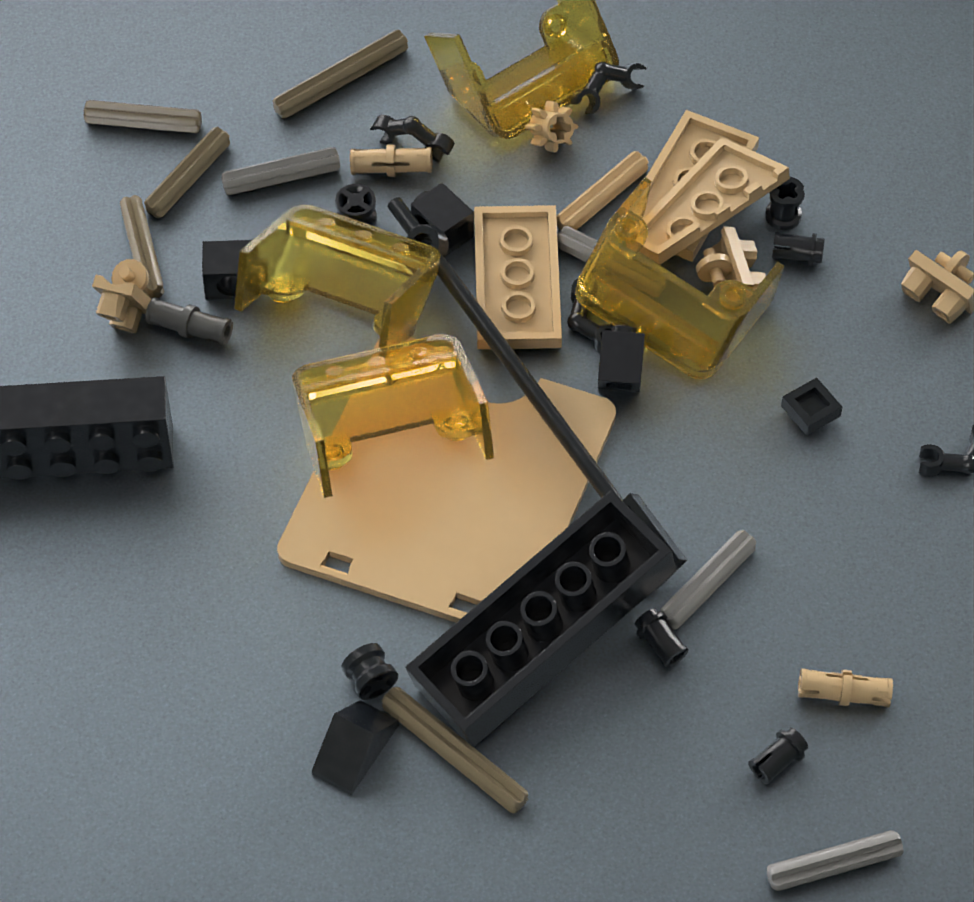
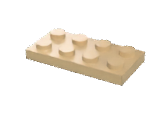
[618,110,760,262]
[474,205,562,349]

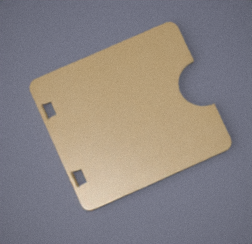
[277,333,616,623]

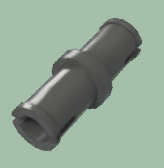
[145,298,233,345]

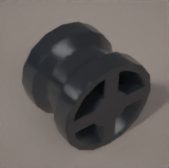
[335,183,377,236]
[341,643,398,700]

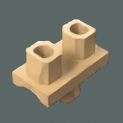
[696,226,769,311]
[901,250,974,324]
[92,259,152,333]

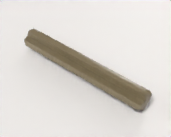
[272,30,408,119]
[382,687,529,813]

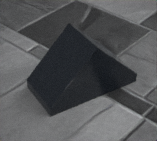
[312,700,399,795]

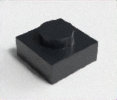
[781,377,842,436]

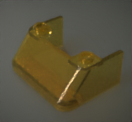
[424,0,619,139]
[575,177,784,379]
[234,205,441,363]
[292,334,494,498]

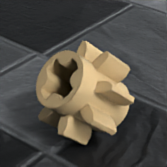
[525,101,578,152]

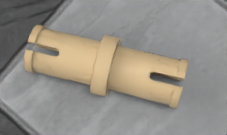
[350,145,433,177]
[798,668,893,707]

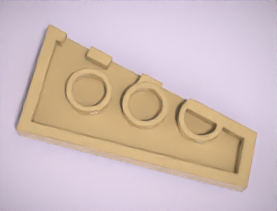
[625,137,790,265]

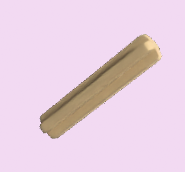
[556,151,649,230]

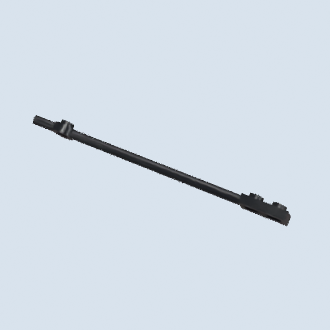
[387,197,687,589]

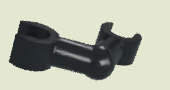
[571,61,647,114]
[370,115,455,162]
[567,278,614,353]
[919,425,974,477]

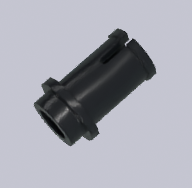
[772,232,825,266]
[634,608,689,667]
[748,727,808,785]

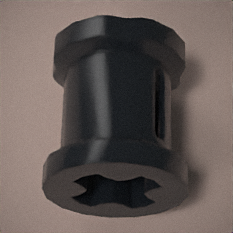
[765,177,805,230]

